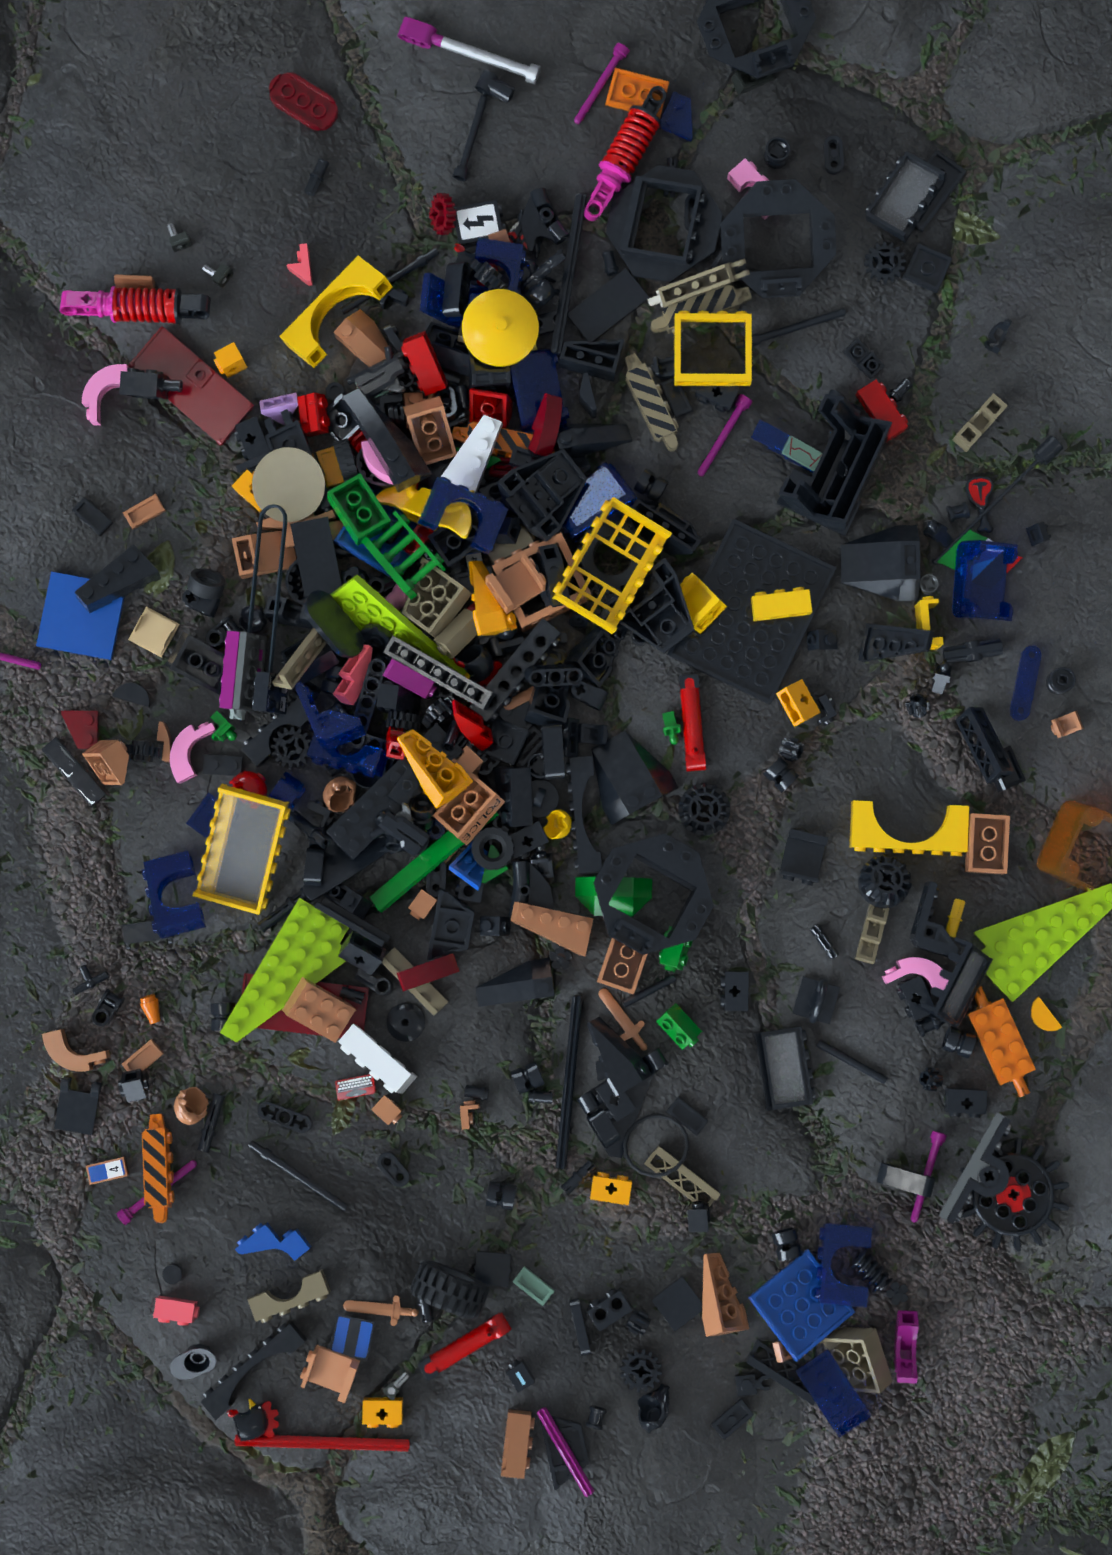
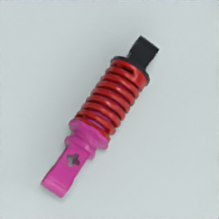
[584,86,666,221]
[60,286,211,324]

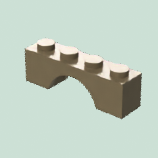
[248,1269,331,1323]

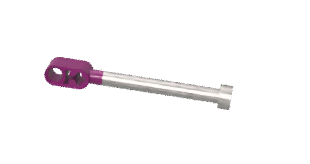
[397,17,541,85]

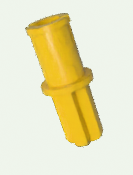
[946,899,965,938]

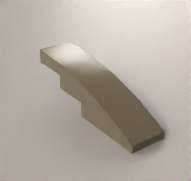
[855,903,890,964]

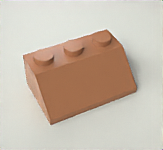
[82,740,129,785]

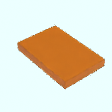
[605,68,669,119]

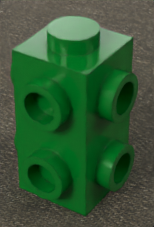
[659,926,693,972]
[656,1003,702,1050]

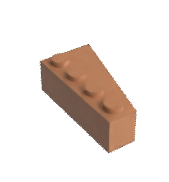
[510,902,593,956]

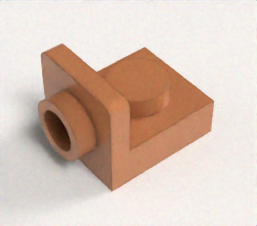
[460,1100,480,1130]

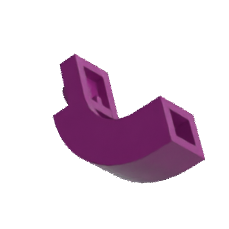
[894,1310,919,1384]

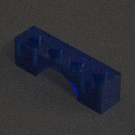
[307,733,388,778]

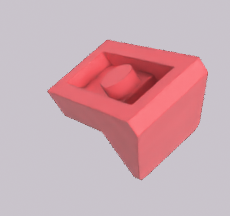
[287,243,313,286]

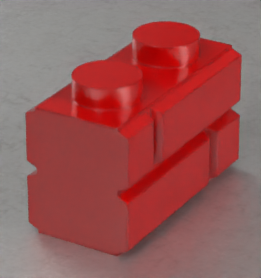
[298,393,330,437]

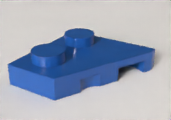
[449,841,488,891]

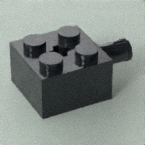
[119,368,183,400]

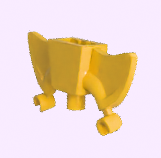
[376,483,478,539]

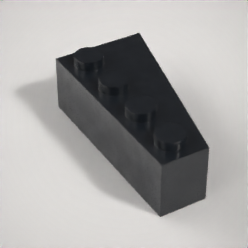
[75,544,161,613]

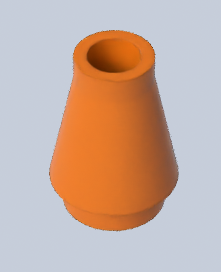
[140,994,161,1024]

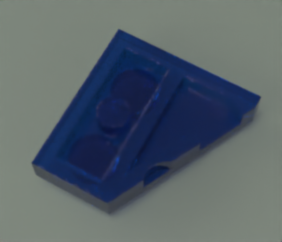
[660,92,693,141]

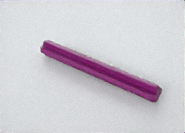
[537,1407,594,1497]

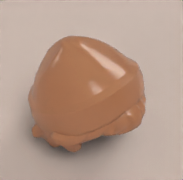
[323,776,356,812]
[174,1087,208,1125]

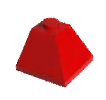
[469,388,512,428]

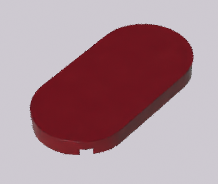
[269,72,338,130]

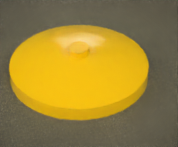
[462,289,539,367]

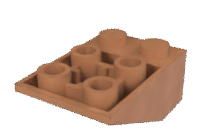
[232,531,297,579]

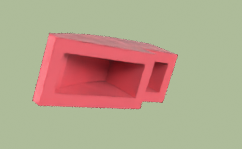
[333,645,373,705]

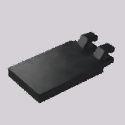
[264,409,315,459]

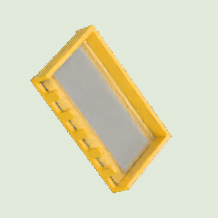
[193,783,291,915]

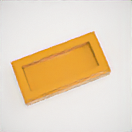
[316,446,344,489]

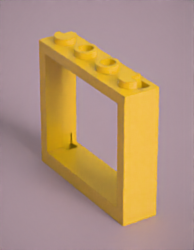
[674,311,752,386]

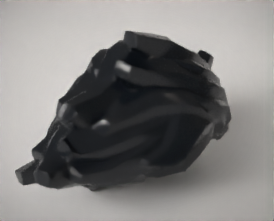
[637,1384,670,1433]

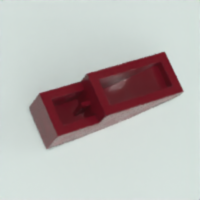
[528,393,562,456]
[397,953,459,991]

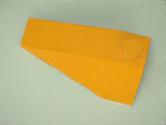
[469,561,517,636]
[397,729,473,809]

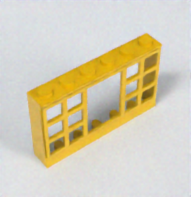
[553,497,672,634]

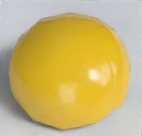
[543,809,572,839]

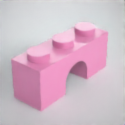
[727,158,769,220]

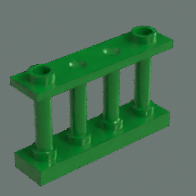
[361,511,446,600]

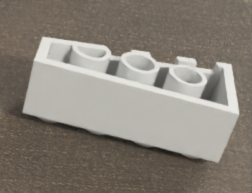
[439,415,503,496]
[338,1024,417,1094]

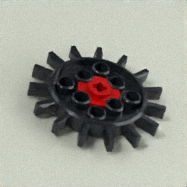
[959,1137,1069,1252]

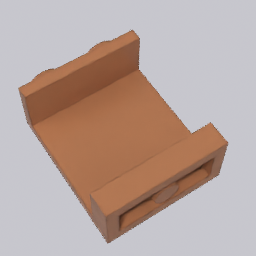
[485,553,547,614]
[300,1345,360,1403]

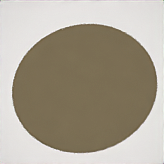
[252,447,325,522]

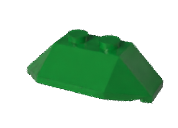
[575,877,652,917]

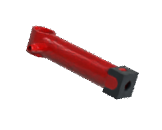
[679,674,706,772]
[417,1312,512,1381]

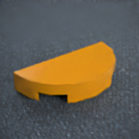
[1031,996,1062,1031]

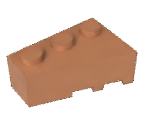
[501,1409,535,1479]

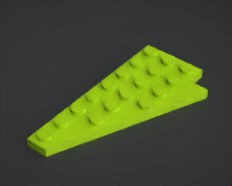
[330,575,466,675]
[971,883,1112,1002]
[220,898,349,1042]

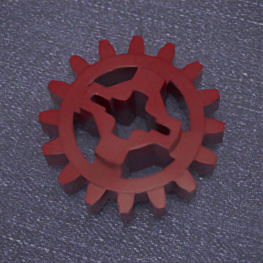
[429,193,456,235]

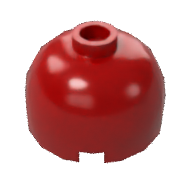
[229,771,268,809]

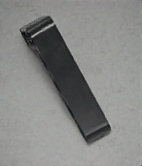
[347,656,399,760]

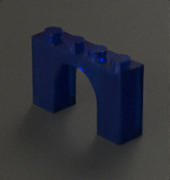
[468,237,526,305]
[417,477,508,554]
[142,851,206,939]
[815,1223,872,1308]

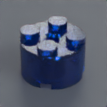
[268,771,306,812]

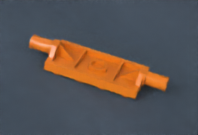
[967,986,1036,1097]

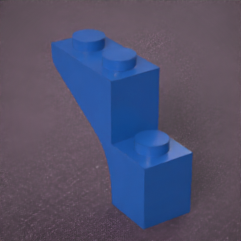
[235,1222,312,1261]

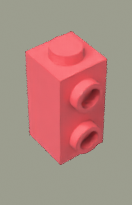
[153,1295,200,1326]

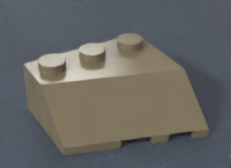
[402,557,472,638]
[819,1327,893,1393]

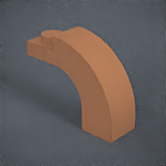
[42,1029,111,1072]

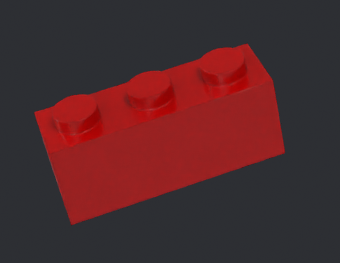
[401,331,448,396]
[855,379,908,442]

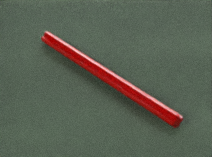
[234,1434,410,1451]

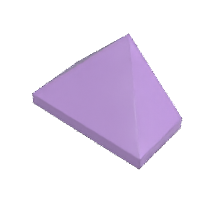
[259,393,298,425]

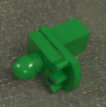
[210,711,237,742]
[662,711,682,745]

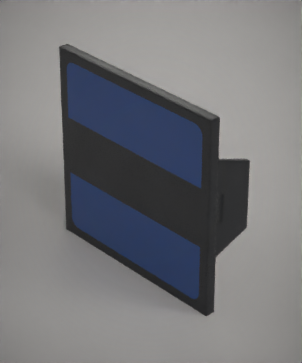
[330,1314,375,1361]

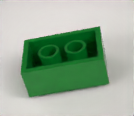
[327,473,391,546]

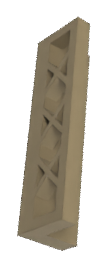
[272,628,327,690]
[382,947,448,1016]
[644,1145,721,1207]

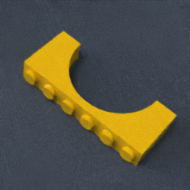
[279,256,393,368]
[849,800,969,856]

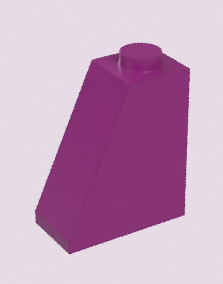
[383,658,437,699]

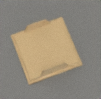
[128,607,180,658]

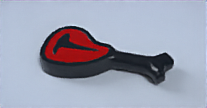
[965,476,993,533]

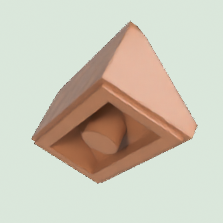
[114,274,155,292]

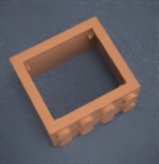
[492,533,591,632]

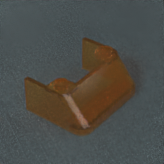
[1037,801,1112,891]

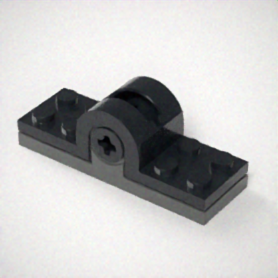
[938,1113,1012,1224]

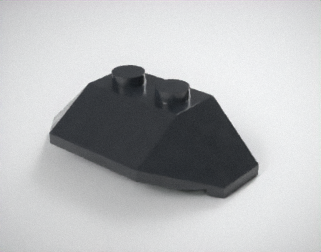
[631,499,702,555]

